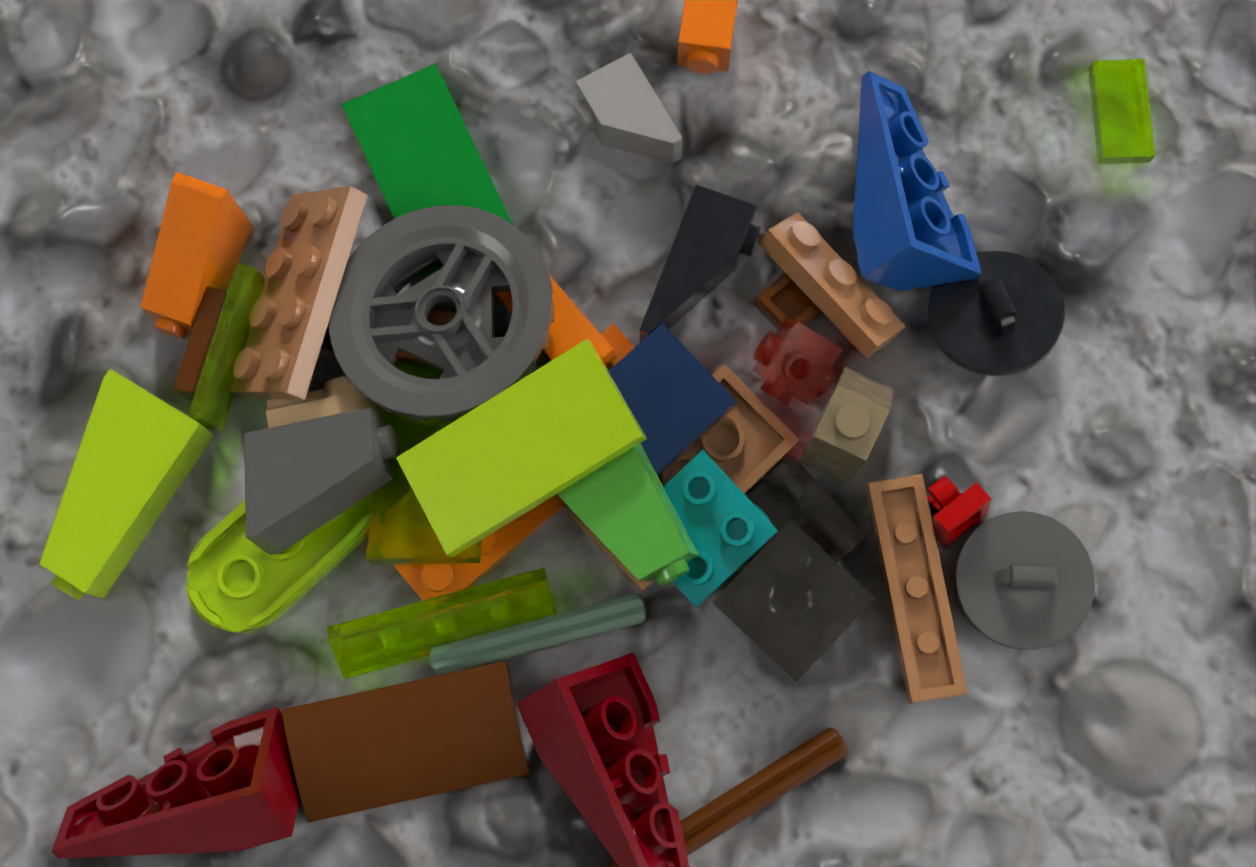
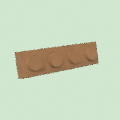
[865,474,968,704]

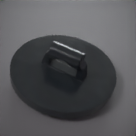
[928,251,1065,376]

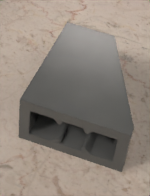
[244,408,399,555]

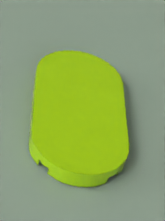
[185,490,379,633]

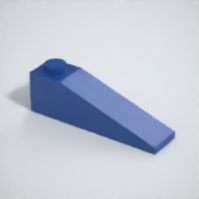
[853,71,982,291]

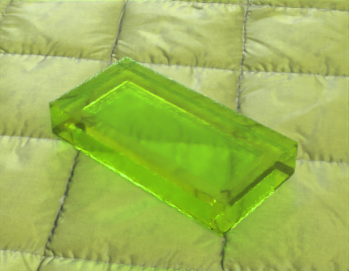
[1088,59,1156,165]

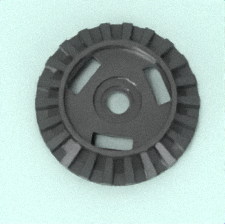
[329,205,555,422]

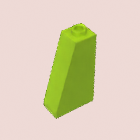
[39,369,214,600]

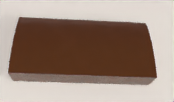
[281,661,530,823]

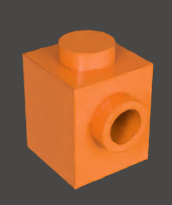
[677,0,738,74]

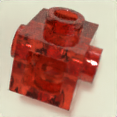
[752,316,842,405]

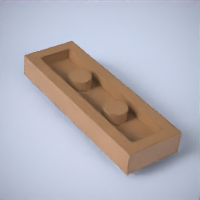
[758,212,906,359]

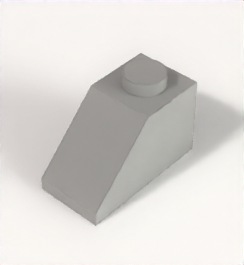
[573,53,683,163]

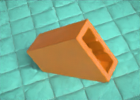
[140,172,254,340]

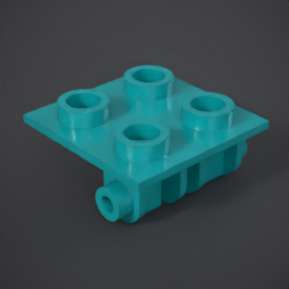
[664,450,779,608]

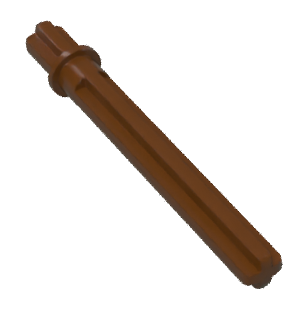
[608,728,849,867]

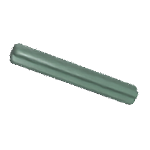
[429,593,646,676]

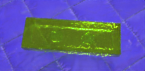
[189,263,266,432]

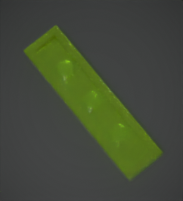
[327,567,558,679]

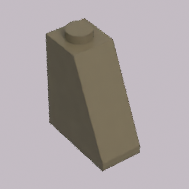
[799,366,894,485]

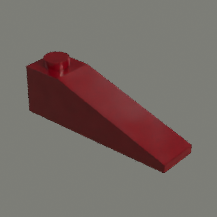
[51,707,300,859]

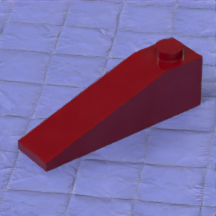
[516,653,689,867]

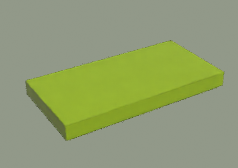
[396,339,647,557]

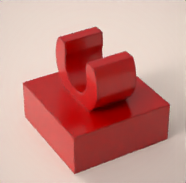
[927,475,992,548]

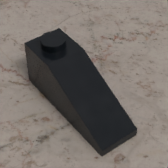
[640,184,761,342]

